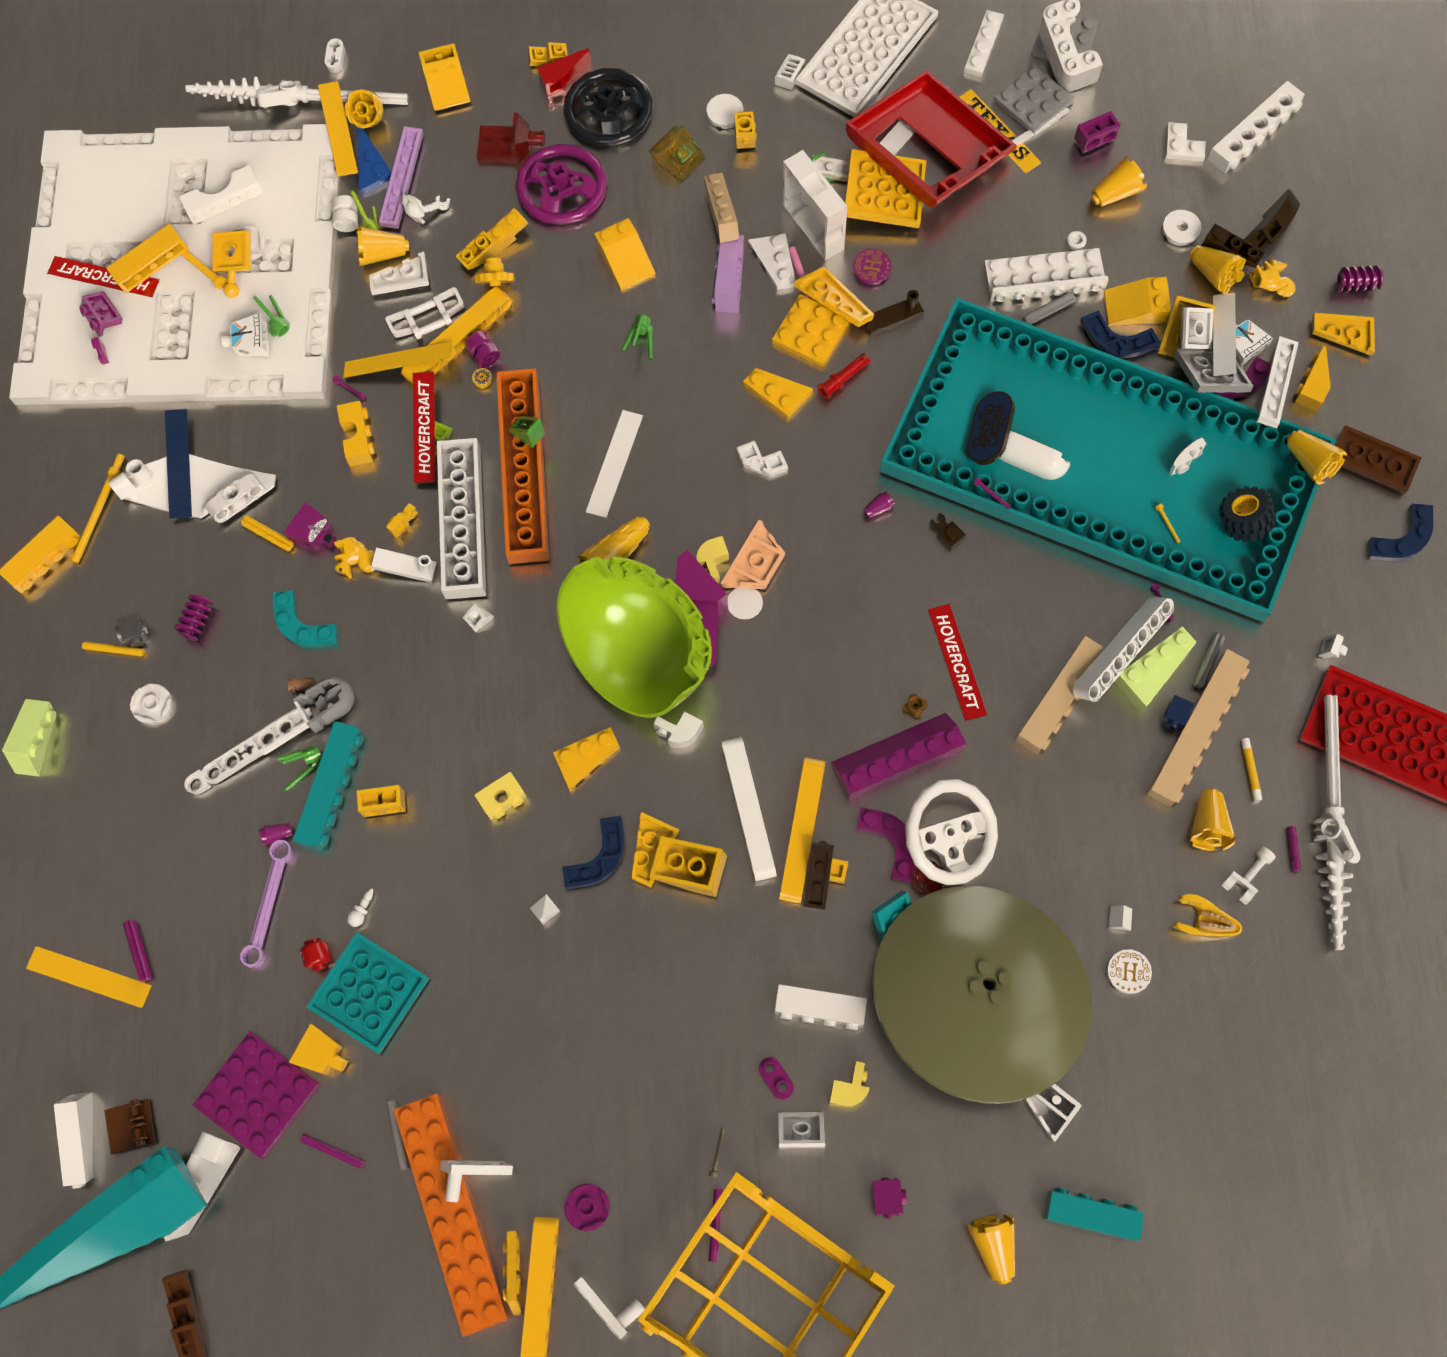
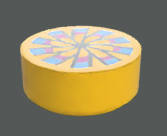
[472,368,493,389]

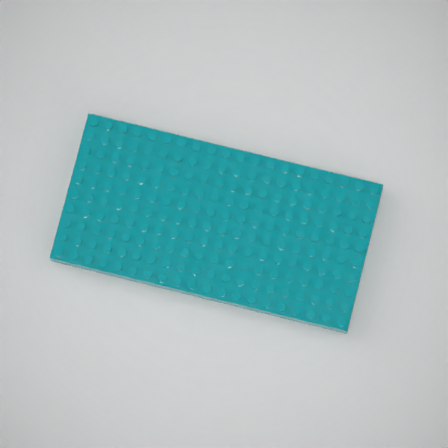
[880,297,1336,623]

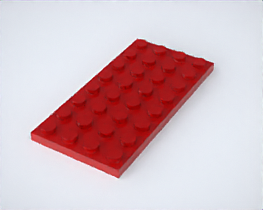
[1299,665,1447,804]

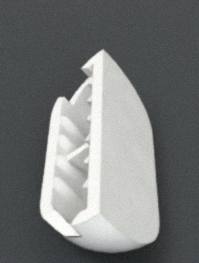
[998,431,1070,480]

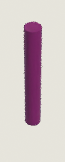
[300,1134,365,1169]
[708,1189,723,1262]

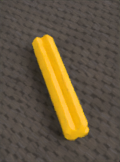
[241,515,294,551]

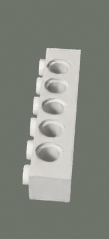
[1208,81,1305,173]

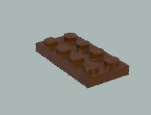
[1335,425,1422,494]

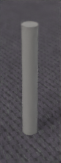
[387,1101,408,1170]

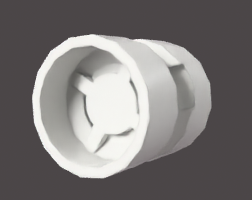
[332,195,358,232]

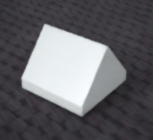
[1108,905,1132,931]

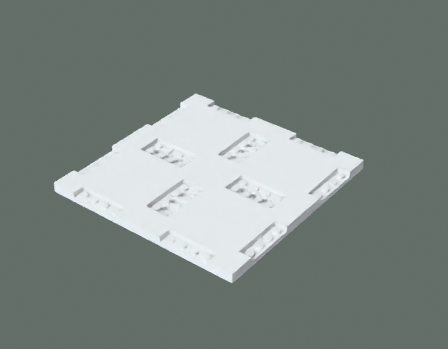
[9,124,341,405]

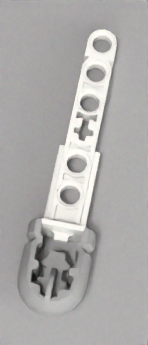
[184,677,355,795]

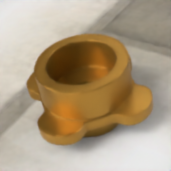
[903,694,928,718]

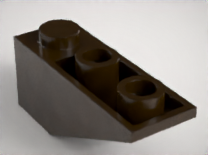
[1201,223,1266,268]

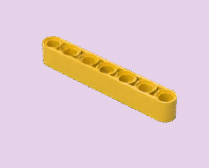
[401,286,512,385]
[779,757,826,904]
[520,1216,559,1357]

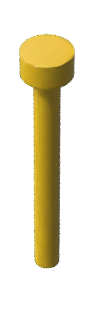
[1155,504,1181,544]

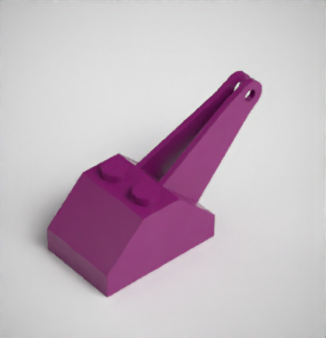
[675,550,728,667]

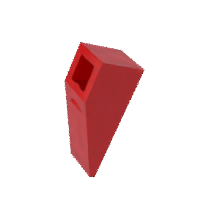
[537,48,591,96]

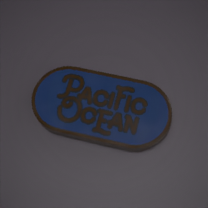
[967,391,1015,465]

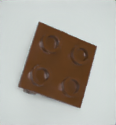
[104,1098,156,1155]

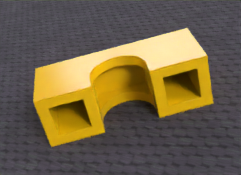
[337,401,375,467]

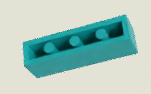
[1044,1188,1145,1241]

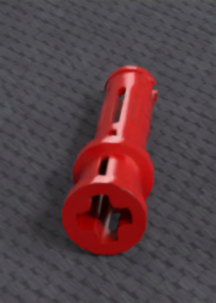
[817,353,870,399]

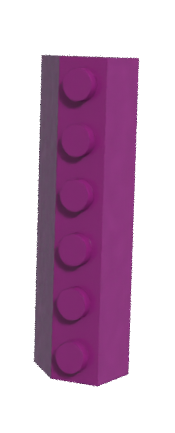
[831,713,967,800]

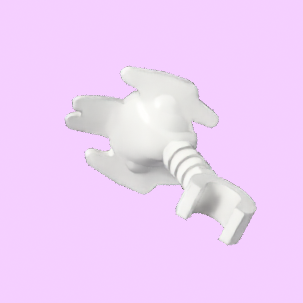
[402,194,450,224]

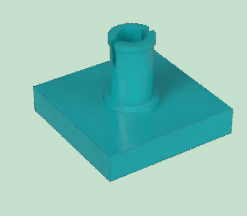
[871,891,911,942]

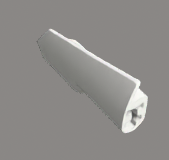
[164,1131,240,1241]

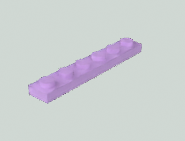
[379,126,424,229]

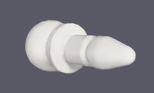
[347,888,374,927]

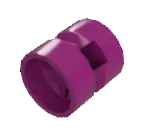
[465,331,501,368]

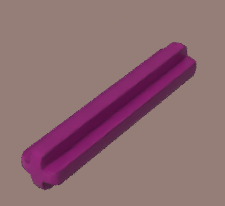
[123,919,152,982]

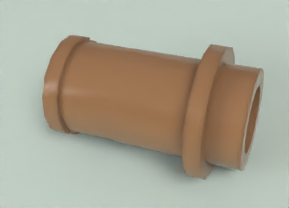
[288,677,315,693]

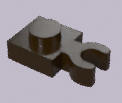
[930,513,966,550]

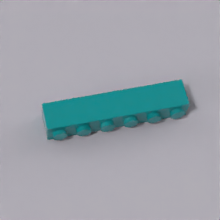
[293,721,364,852]

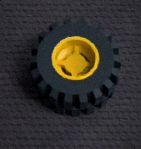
[1219,486,1277,542]

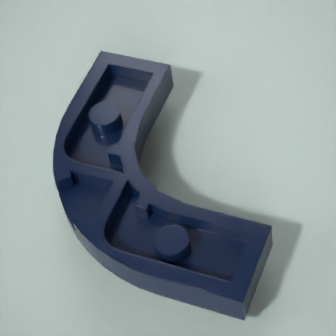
[1080,310,1161,358]
[1369,503,1434,561]
[562,816,625,889]

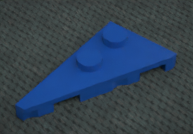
[357,128,392,194]

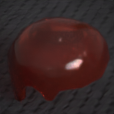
[912,860,946,894]

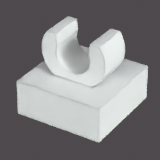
[1318,634,1348,659]

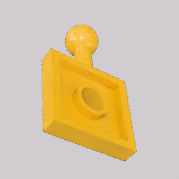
[212,230,251,298]

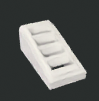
[775,54,806,90]

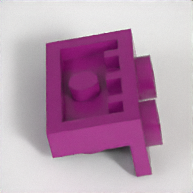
[79,291,123,337]

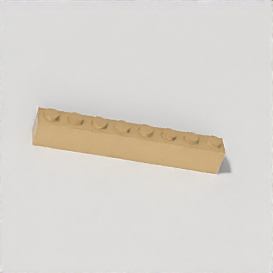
[1147,649,1250,807]

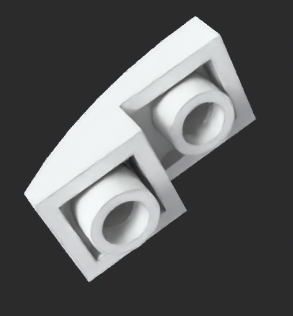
[1169,438,1206,476]

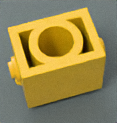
[734,111,757,149]

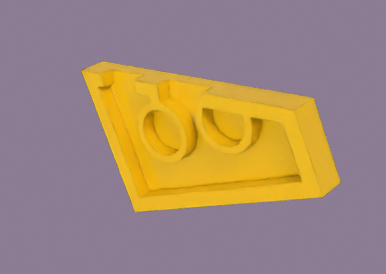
[1312,313,1375,356]
[743,368,813,419]
[553,727,620,791]

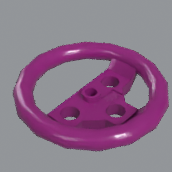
[515,144,607,225]

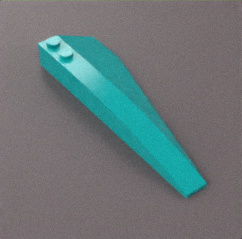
[0,1146,208,1309]

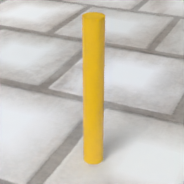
[82,641,145,657]

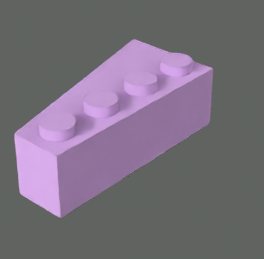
[712,235,744,313]

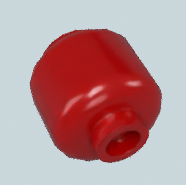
[300,938,331,972]

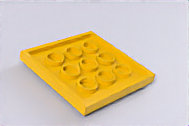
[845,149,927,228]

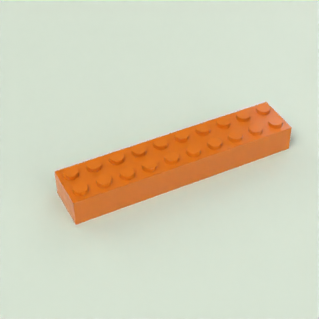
[496,368,550,564]
[394,1093,511,1337]

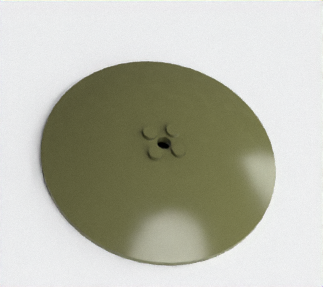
[872,886,1092,1104]

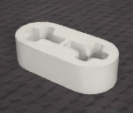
[325,38,345,73]

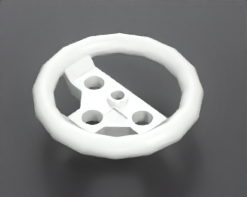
[905,779,998,885]

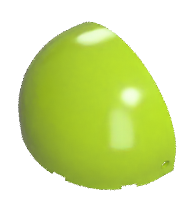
[557,557,712,718]

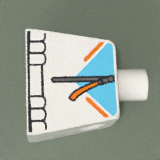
[221,313,269,356]
[1236,320,1273,367]

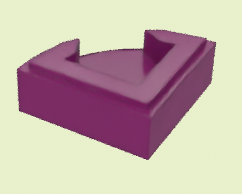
[91,337,109,365]

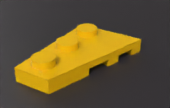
[631,812,680,888]
[503,1231,523,1316]

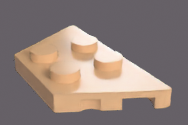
[720,520,785,589]

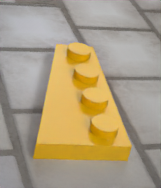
[794,266,874,327]

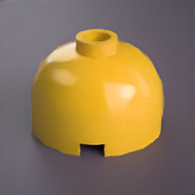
[345,89,384,128]

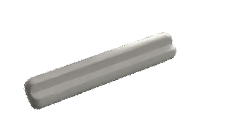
[1022,293,1076,325]
[1193,633,1225,690]

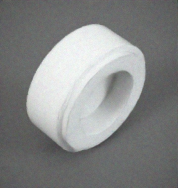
[1066,231,1086,251]

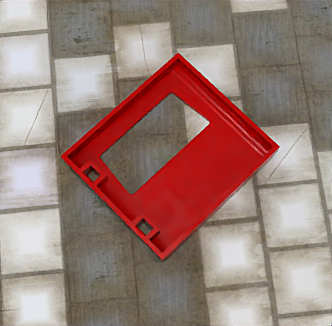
[846,70,1017,208]

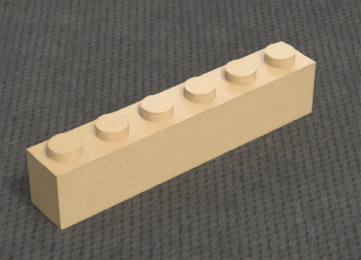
[1016,636,1105,755]

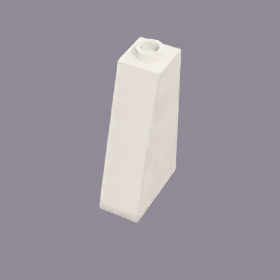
[54,1092,94,1189]

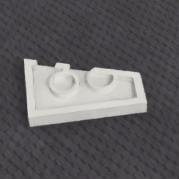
[748,234,795,290]

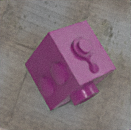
[872,1177,907,1218]

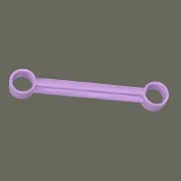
[240,840,294,968]

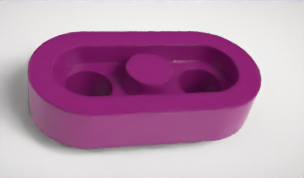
[759,1057,794,1100]

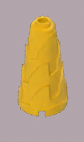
[577,516,650,564]

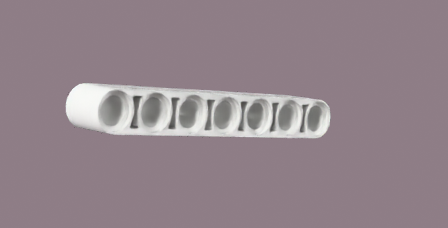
[1073,596,1174,702]
[721,737,777,881]

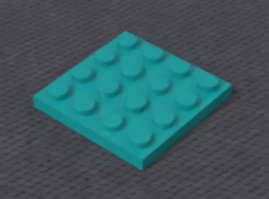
[306,932,430,1055]

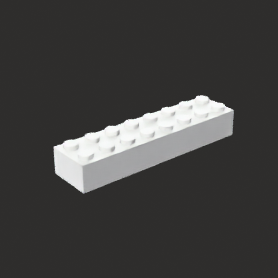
[437,438,486,599]

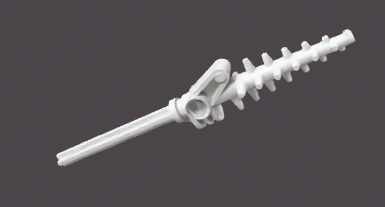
[185,76,408,108]
[1313,695,1360,950]

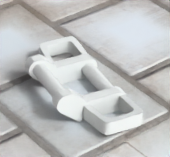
[385,287,464,340]

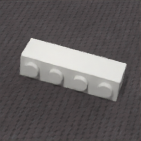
[775,984,867,1031]

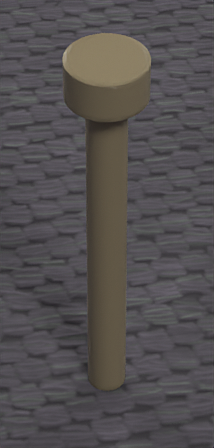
[709,1128,726,1178]

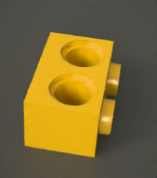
[357,785,406,817]

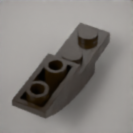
[1244,189,1300,250]

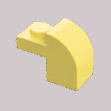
[697,536,729,584]
[829,1061,870,1108]

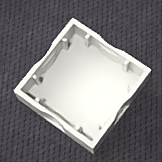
[783,150,847,261]

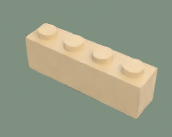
[704,173,739,243]

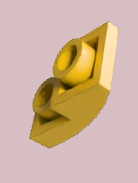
[528,42,568,66]

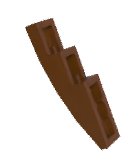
[162,1269,207,1357]

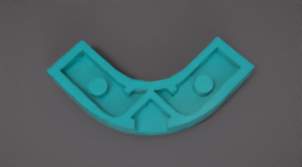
[273,590,338,648]

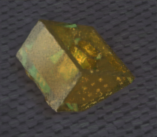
[649,126,705,181]

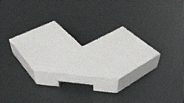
[736,440,788,477]

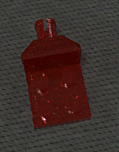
[477,113,545,163]

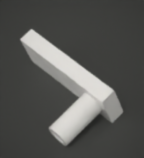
[371,548,437,583]
[440,1160,513,1202]
[574,1277,645,1340]

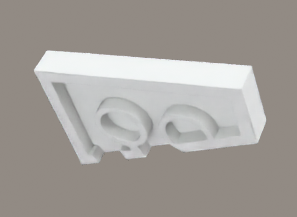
[369,251,429,295]

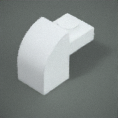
[654,711,704,748]

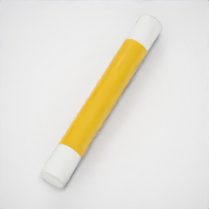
[1241,738,1262,802]

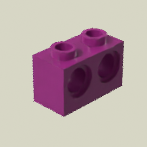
[1074,111,1121,153]

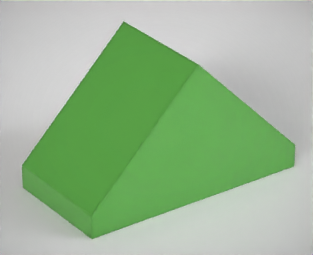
[508,416,545,448]

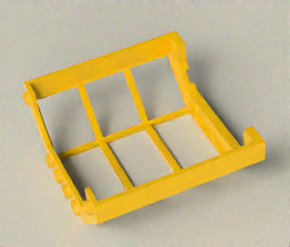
[638,1172,895,1357]

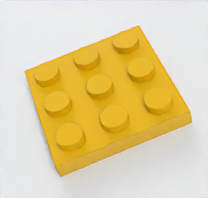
[772,294,851,368]

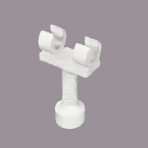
[1221,846,1276,905]

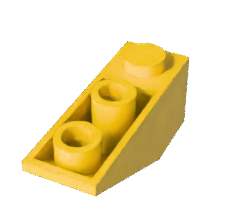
[1294,346,1330,412]

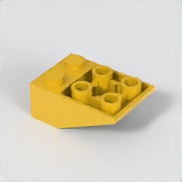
[419,43,470,111]

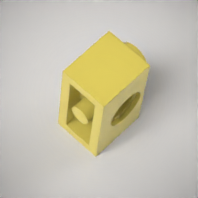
[475,772,526,820]

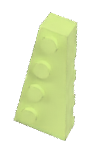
[1114,626,1196,714]

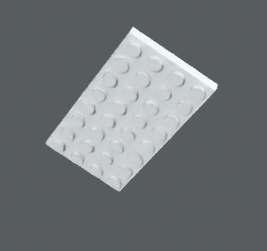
[795,0,938,117]

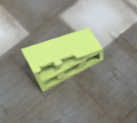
[2,699,56,777]

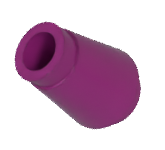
[863,491,895,518]
[259,823,292,846]

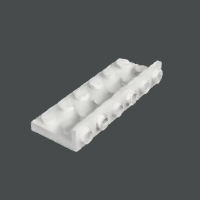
[984,248,1109,302]

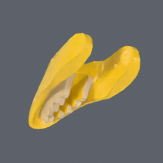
[1173,894,1242,936]

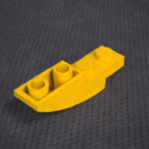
[456,208,528,270]

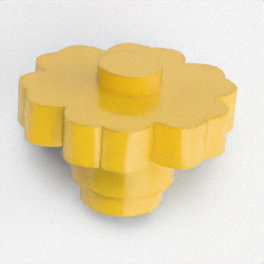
[475,258,515,287]

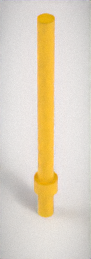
[71,453,125,564]

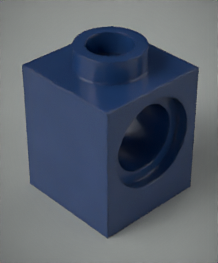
[1161,695,1195,731]

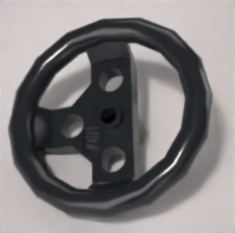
[563,68,653,146]

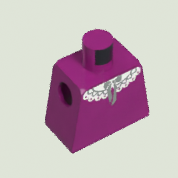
[283,502,337,551]

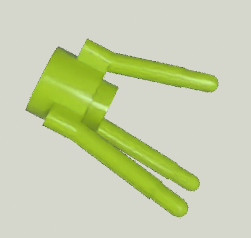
[351,190,381,230]

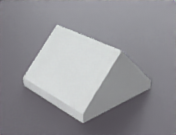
[1180,307,1213,349]
[778,1112,825,1149]

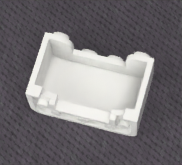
[1039,0,1103,93]

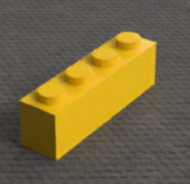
[106,223,189,293]
[0,516,81,594]

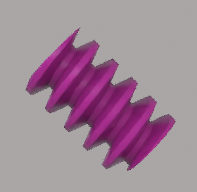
[1337,265,1383,292]
[174,595,214,641]

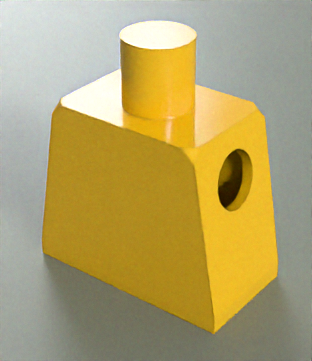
[289,1024,348,1075]

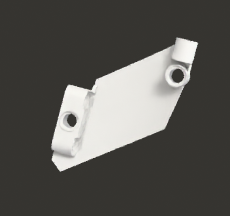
[108,454,276,523]

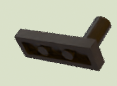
[864,290,924,336]
[804,841,834,910]

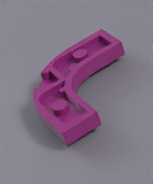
[1191,356,1271,400]
[857,807,916,884]

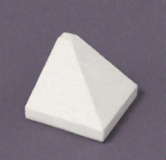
[462,603,494,632]
[530,894,560,925]

